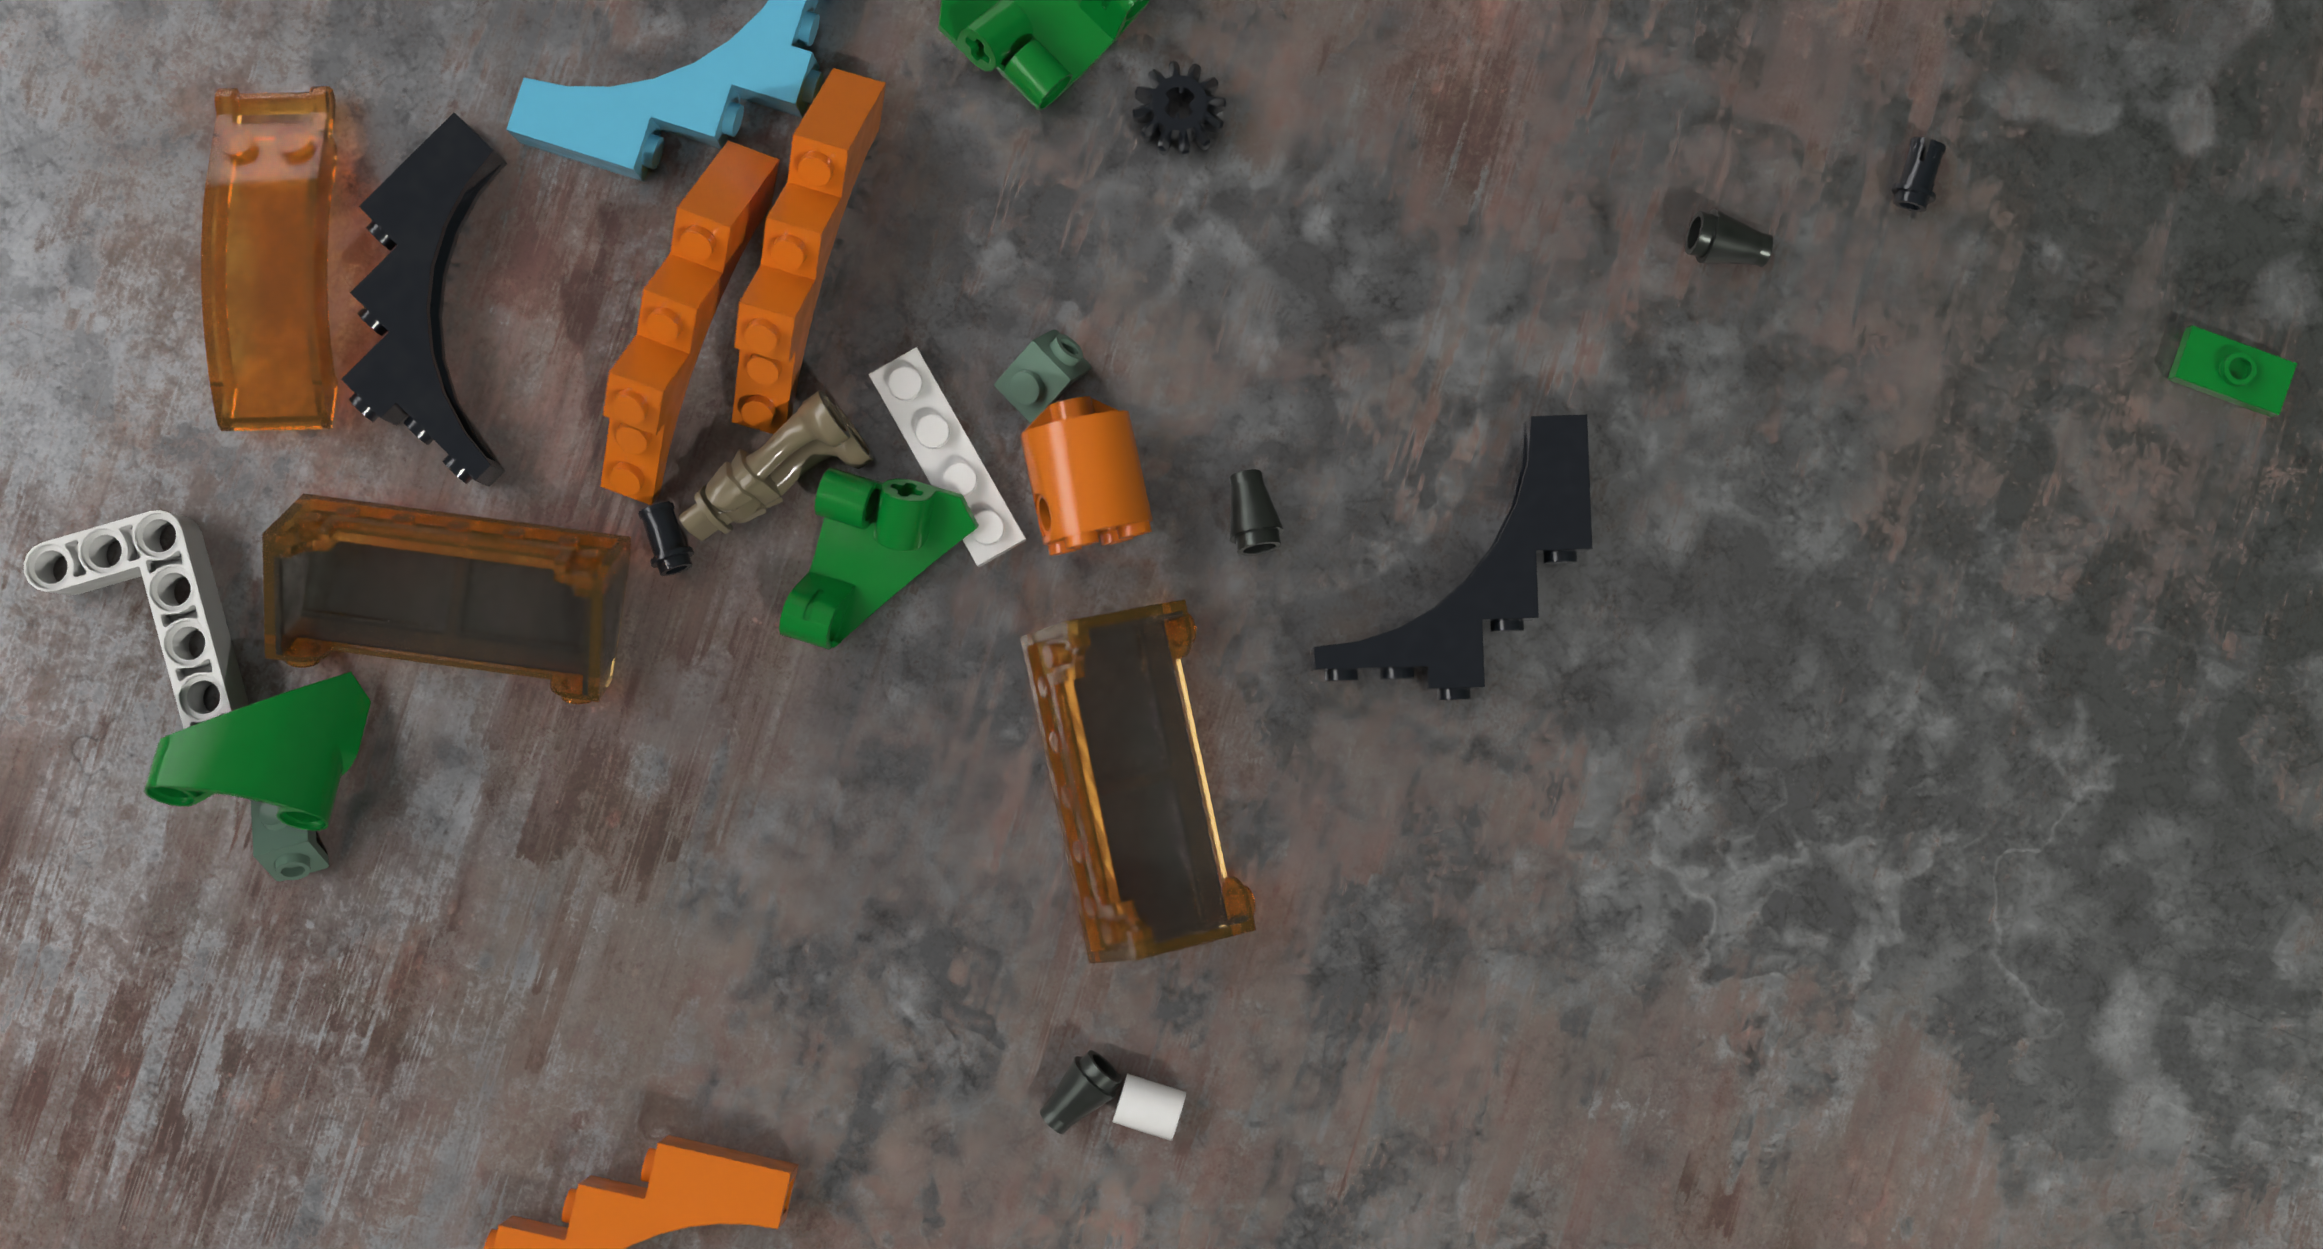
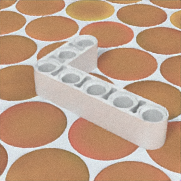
[24,510,249,729]

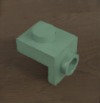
[994,329,1092,424]
[251,800,329,881]

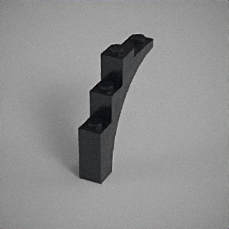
[341,112,507,487]
[1311,414,1592,700]

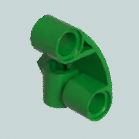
[938,0,1150,111]
[779,467,979,650]
[144,672,371,831]

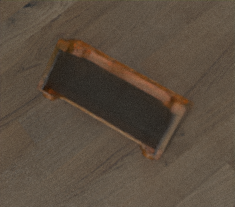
[262,493,631,704]
[1020,599,1256,964]

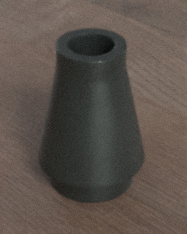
[1685,209,1773,267]
[1229,469,1284,555]
[1040,1050,1122,1134]

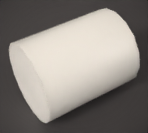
[1112,1073,1186,1141]

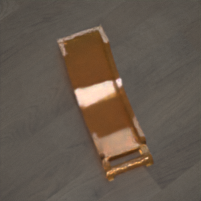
[201,86,338,431]

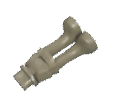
[678,390,874,541]

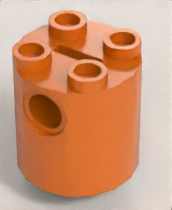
[1020,396,1153,556]

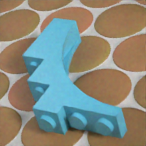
[506,0,824,182]

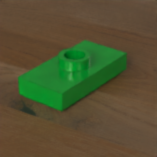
[2167,325,2297,418]

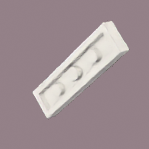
[869,347,1027,567]

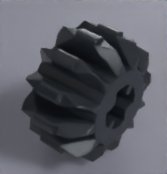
[1132,61,1226,158]

